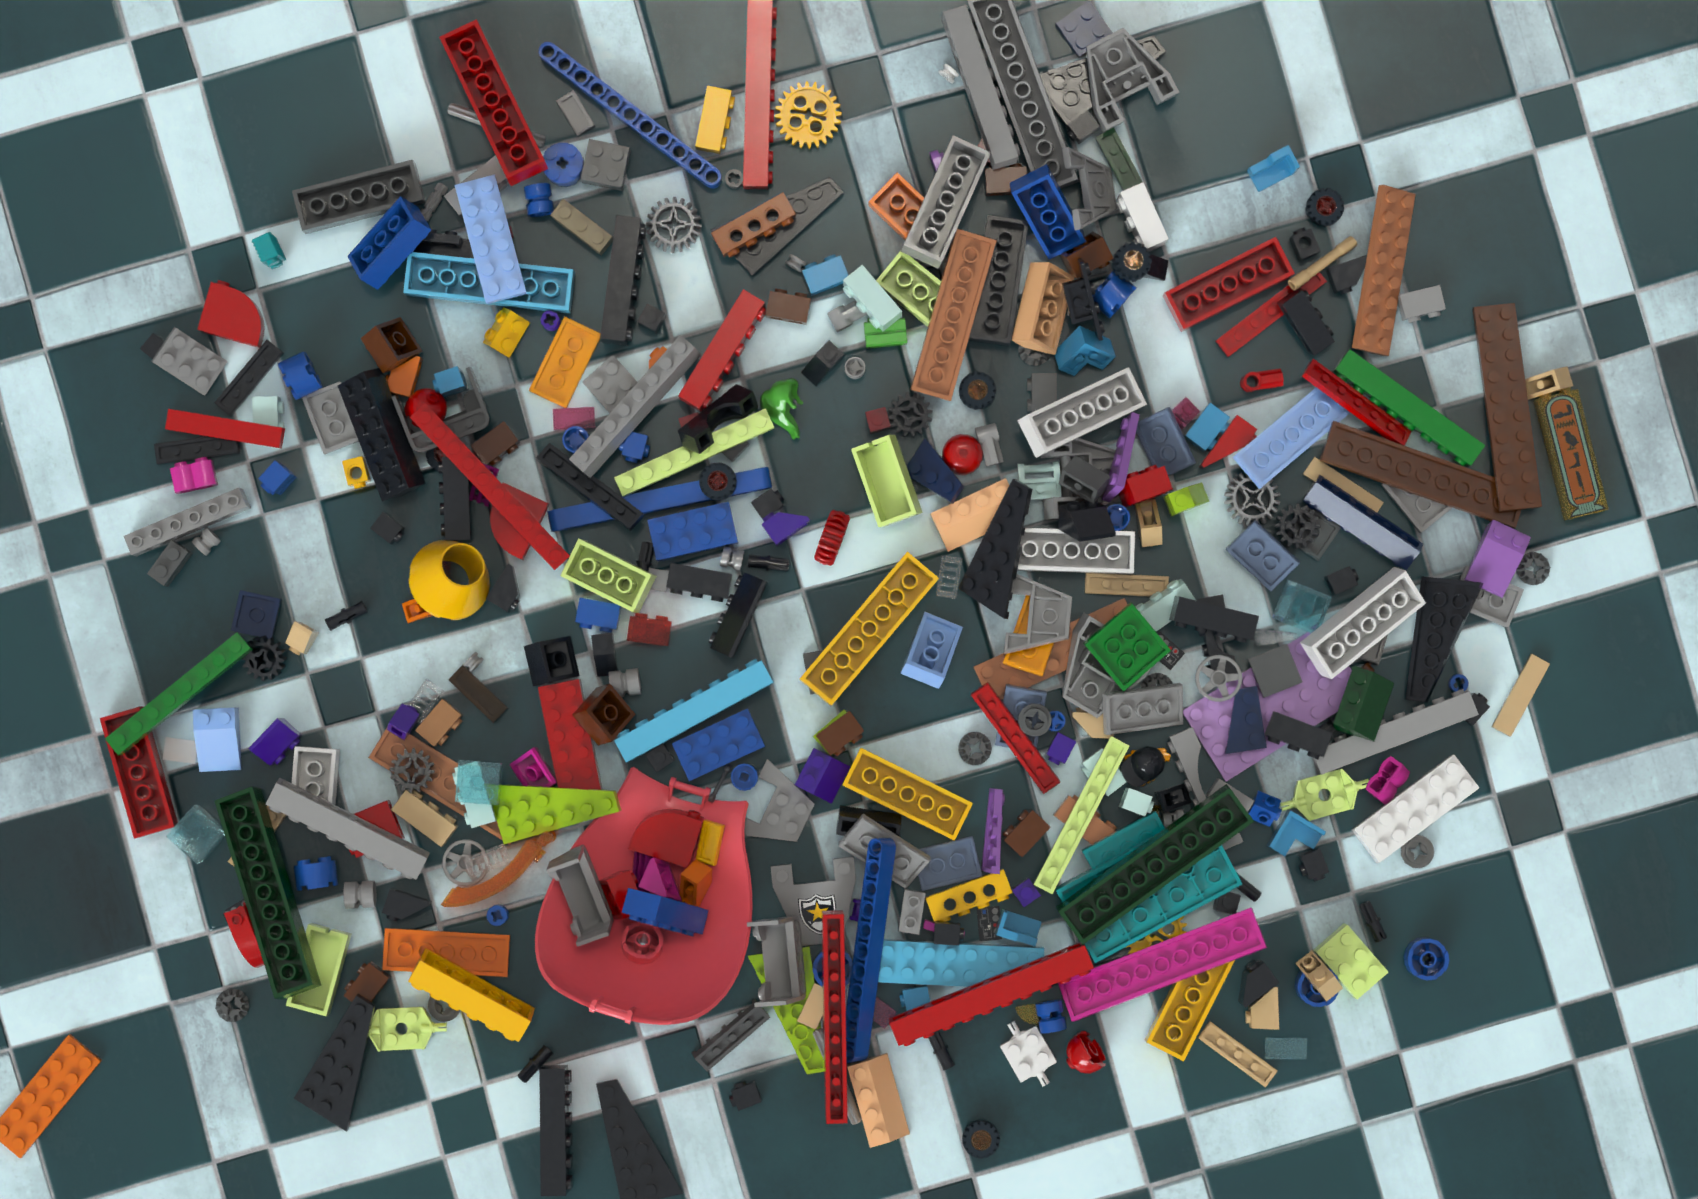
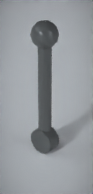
[708,764,732,803]

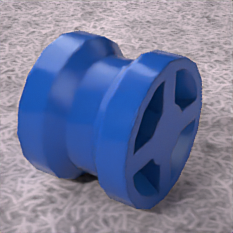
[1049,711,1065,731]
[487,904,509,926]

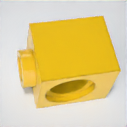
[342,456,371,489]

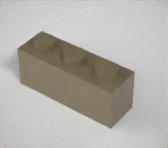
[551,199,613,256]

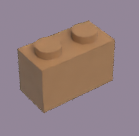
[415,699,463,747]

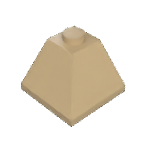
[1245,986,1279,1030]

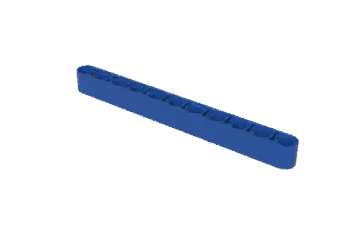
[539,42,722,189]
[547,467,772,532]
[846,838,896,1063]

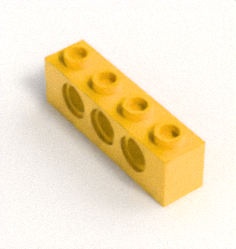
[925,869,1012,922]

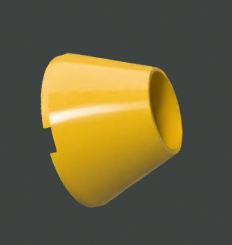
[408,540,490,620]

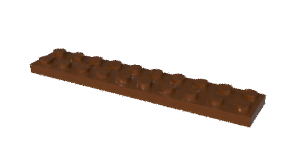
[1472,303,1542,512]
[1319,421,1521,529]

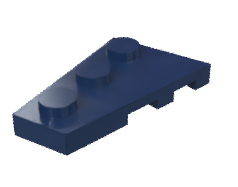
[907,438,964,504]
[1225,686,1267,754]

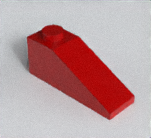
[1199,415,1258,469]

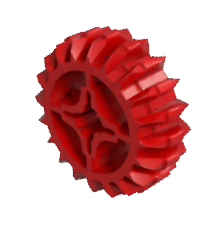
[814,510,850,566]

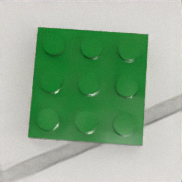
[1083,602,1171,691]

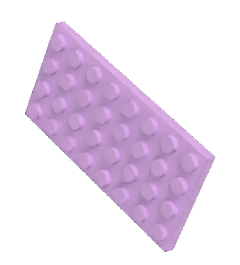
[1183,623,1352,782]

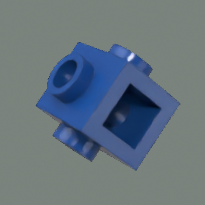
[1248,790,1282,827]

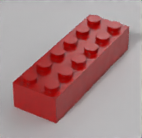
[1162,237,1295,332]
[678,289,766,412]
[538,679,603,790]
[100,706,179,839]

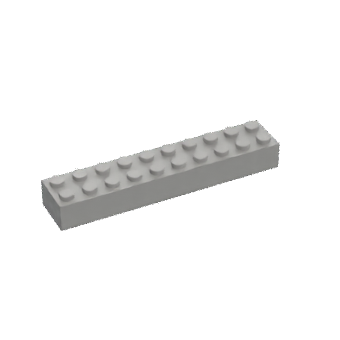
[967,0,1080,189]

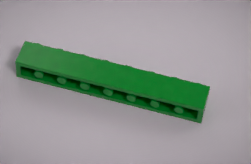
[1333,349,1485,467]
[105,632,253,755]

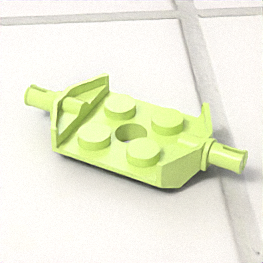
[1280,769,1369,821]
[368,1007,447,1052]

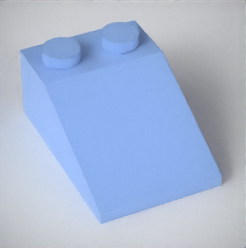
[900,612,963,689]
[193,708,242,772]

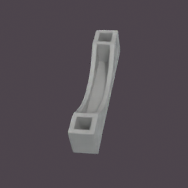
[1167,727,1243,850]

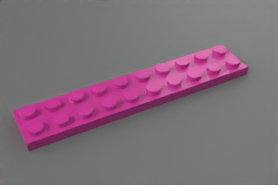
[1058,908,1267,1022]

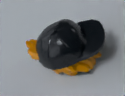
[1121,746,1171,787]

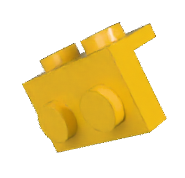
[483,308,530,358]

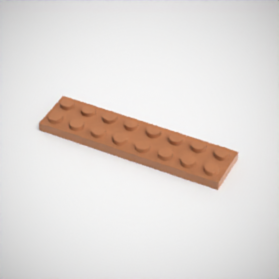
[1352,185,1416,356]
[910,229,997,401]
[974,598,1127,700]
[368,728,512,845]

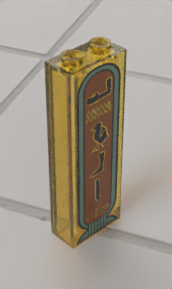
[1534,387,1609,521]

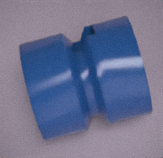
[524,183,554,217]
[562,426,590,454]
[1107,504,1130,531]
[731,763,759,791]
[1035,999,1067,1033]

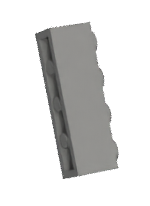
[444,155,508,219]

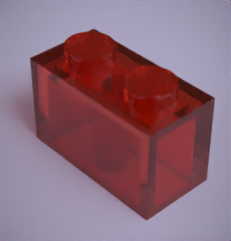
[627,613,672,647]

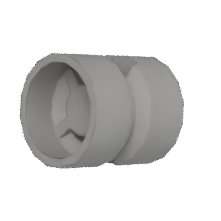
[609,668,641,697]
[343,881,377,909]

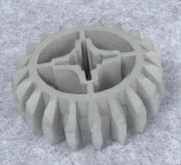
[646,197,702,253]
[1224,473,1280,526]

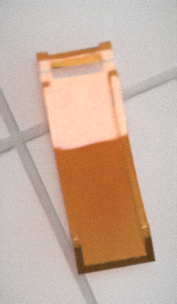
[441,831,556,907]

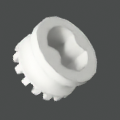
[939,64,959,84]

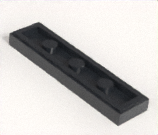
[214,340,284,416]
[154,436,240,465]

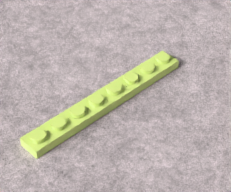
[614,408,774,497]
[1034,736,1129,894]

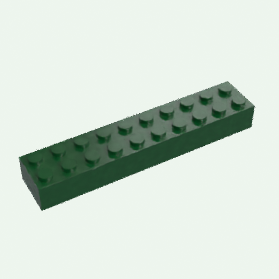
[1056,784,1254,945]
[215,786,321,1000]

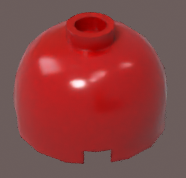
[404,388,447,428]
[942,434,983,475]
[1066,1031,1106,1074]

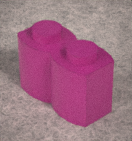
[170,457,218,494]
[1366,756,1410,805]

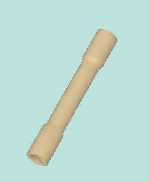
[1288,236,1357,291]

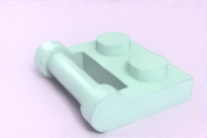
[1017,461,1061,500]

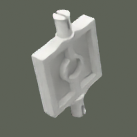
[1000,1021,1057,1087]

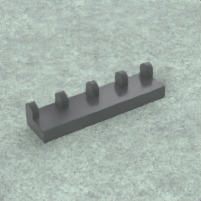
[691,998,770,1072]

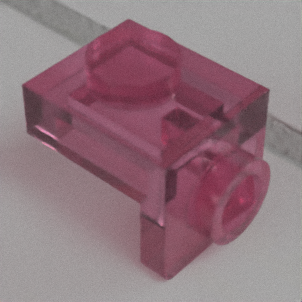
[1172,397,1200,430]

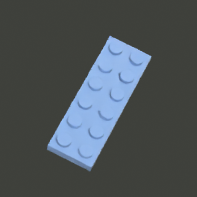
[455,174,527,304]
[1232,387,1350,489]

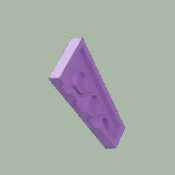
[1102,412,1140,502]
[981,788,1005,874]

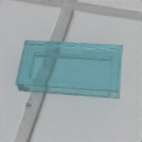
[1264,1037,1307,1059]

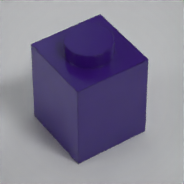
[387,703,420,741]
[1046,732,1076,765]
[1011,877,1041,907]

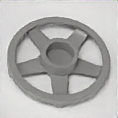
[1195,655,1242,702]
[442,839,489,886]

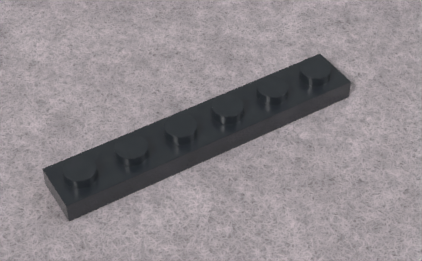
[536,443,644,532]

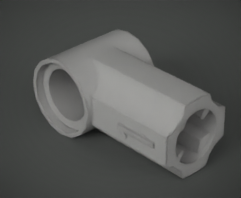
[827,300,868,332]
[975,423,1003,467]

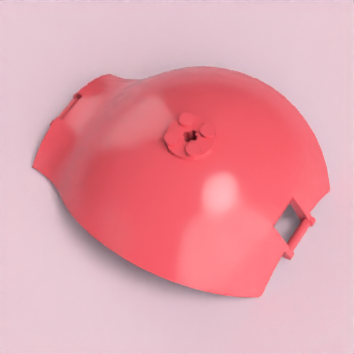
[535,767,753,1025]

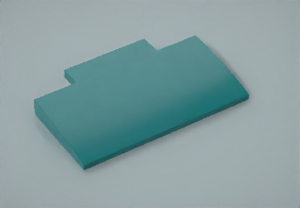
[1055,811,1242,963]

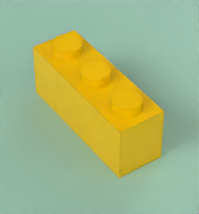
[695,86,735,154]

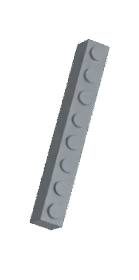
[941,5,1020,170]
[569,335,701,478]
[1314,689,1479,775]
[265,778,430,880]

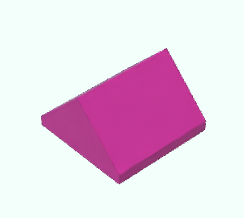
[509,747,557,787]
[638,858,682,901]

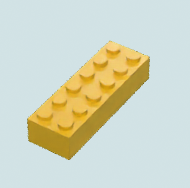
[842,747,973,841]
[408,948,535,1042]
[1145,960,1235,1061]

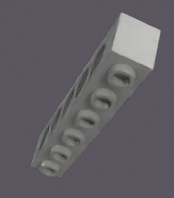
[123,488,251,556]

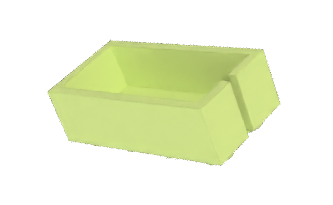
[851,435,923,527]
[286,923,352,1016]

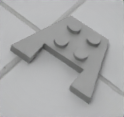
[1062,147,1117,231]
[1004,574,1072,654]
[744,759,814,842]

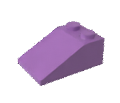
[1464,520,1531,598]

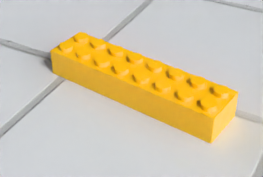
[799,551,939,706]

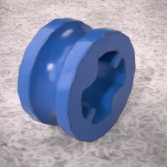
[1448,674,1469,692]

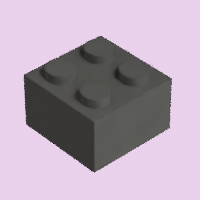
[580,139,631,191]

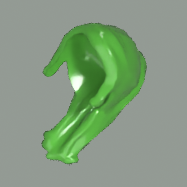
[760,378,803,440]

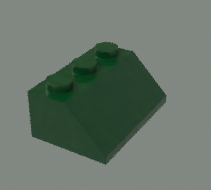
[1333,666,1394,742]

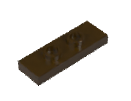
[449,665,508,723]

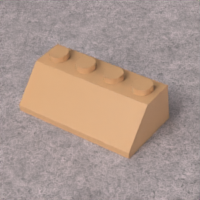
[1011,262,1075,355]
[930,478,1009,552]
[847,1053,910,1148]

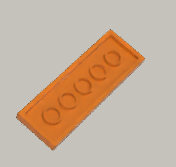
[382,928,510,977]
[0,1034,102,1158]

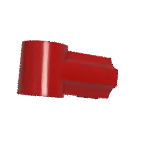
[1240,368,1284,392]

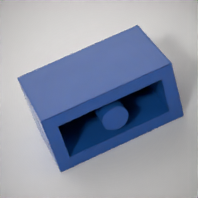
[258,460,297,495]
[575,598,622,633]

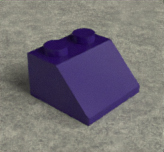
[761,512,810,546]
[248,718,302,766]
[795,748,850,804]

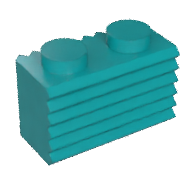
[252,232,286,269]

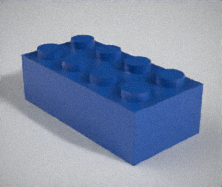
[1010,164,1086,260]
[347,196,431,290]
[647,501,738,562]
[672,708,765,781]
[622,888,709,936]

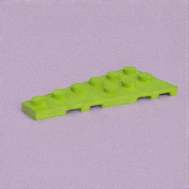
[486,784,621,844]
[748,946,824,1074]

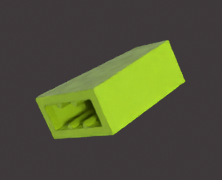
[1163,482,1210,517]

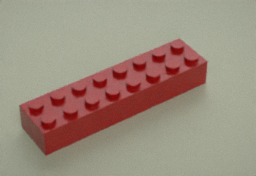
[439,19,548,186]

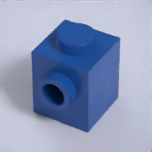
[619,432,650,464]

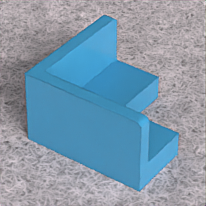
[1247,145,1300,192]
[1055,326,1116,376]
[1266,810,1326,856]
[995,909,1041,946]

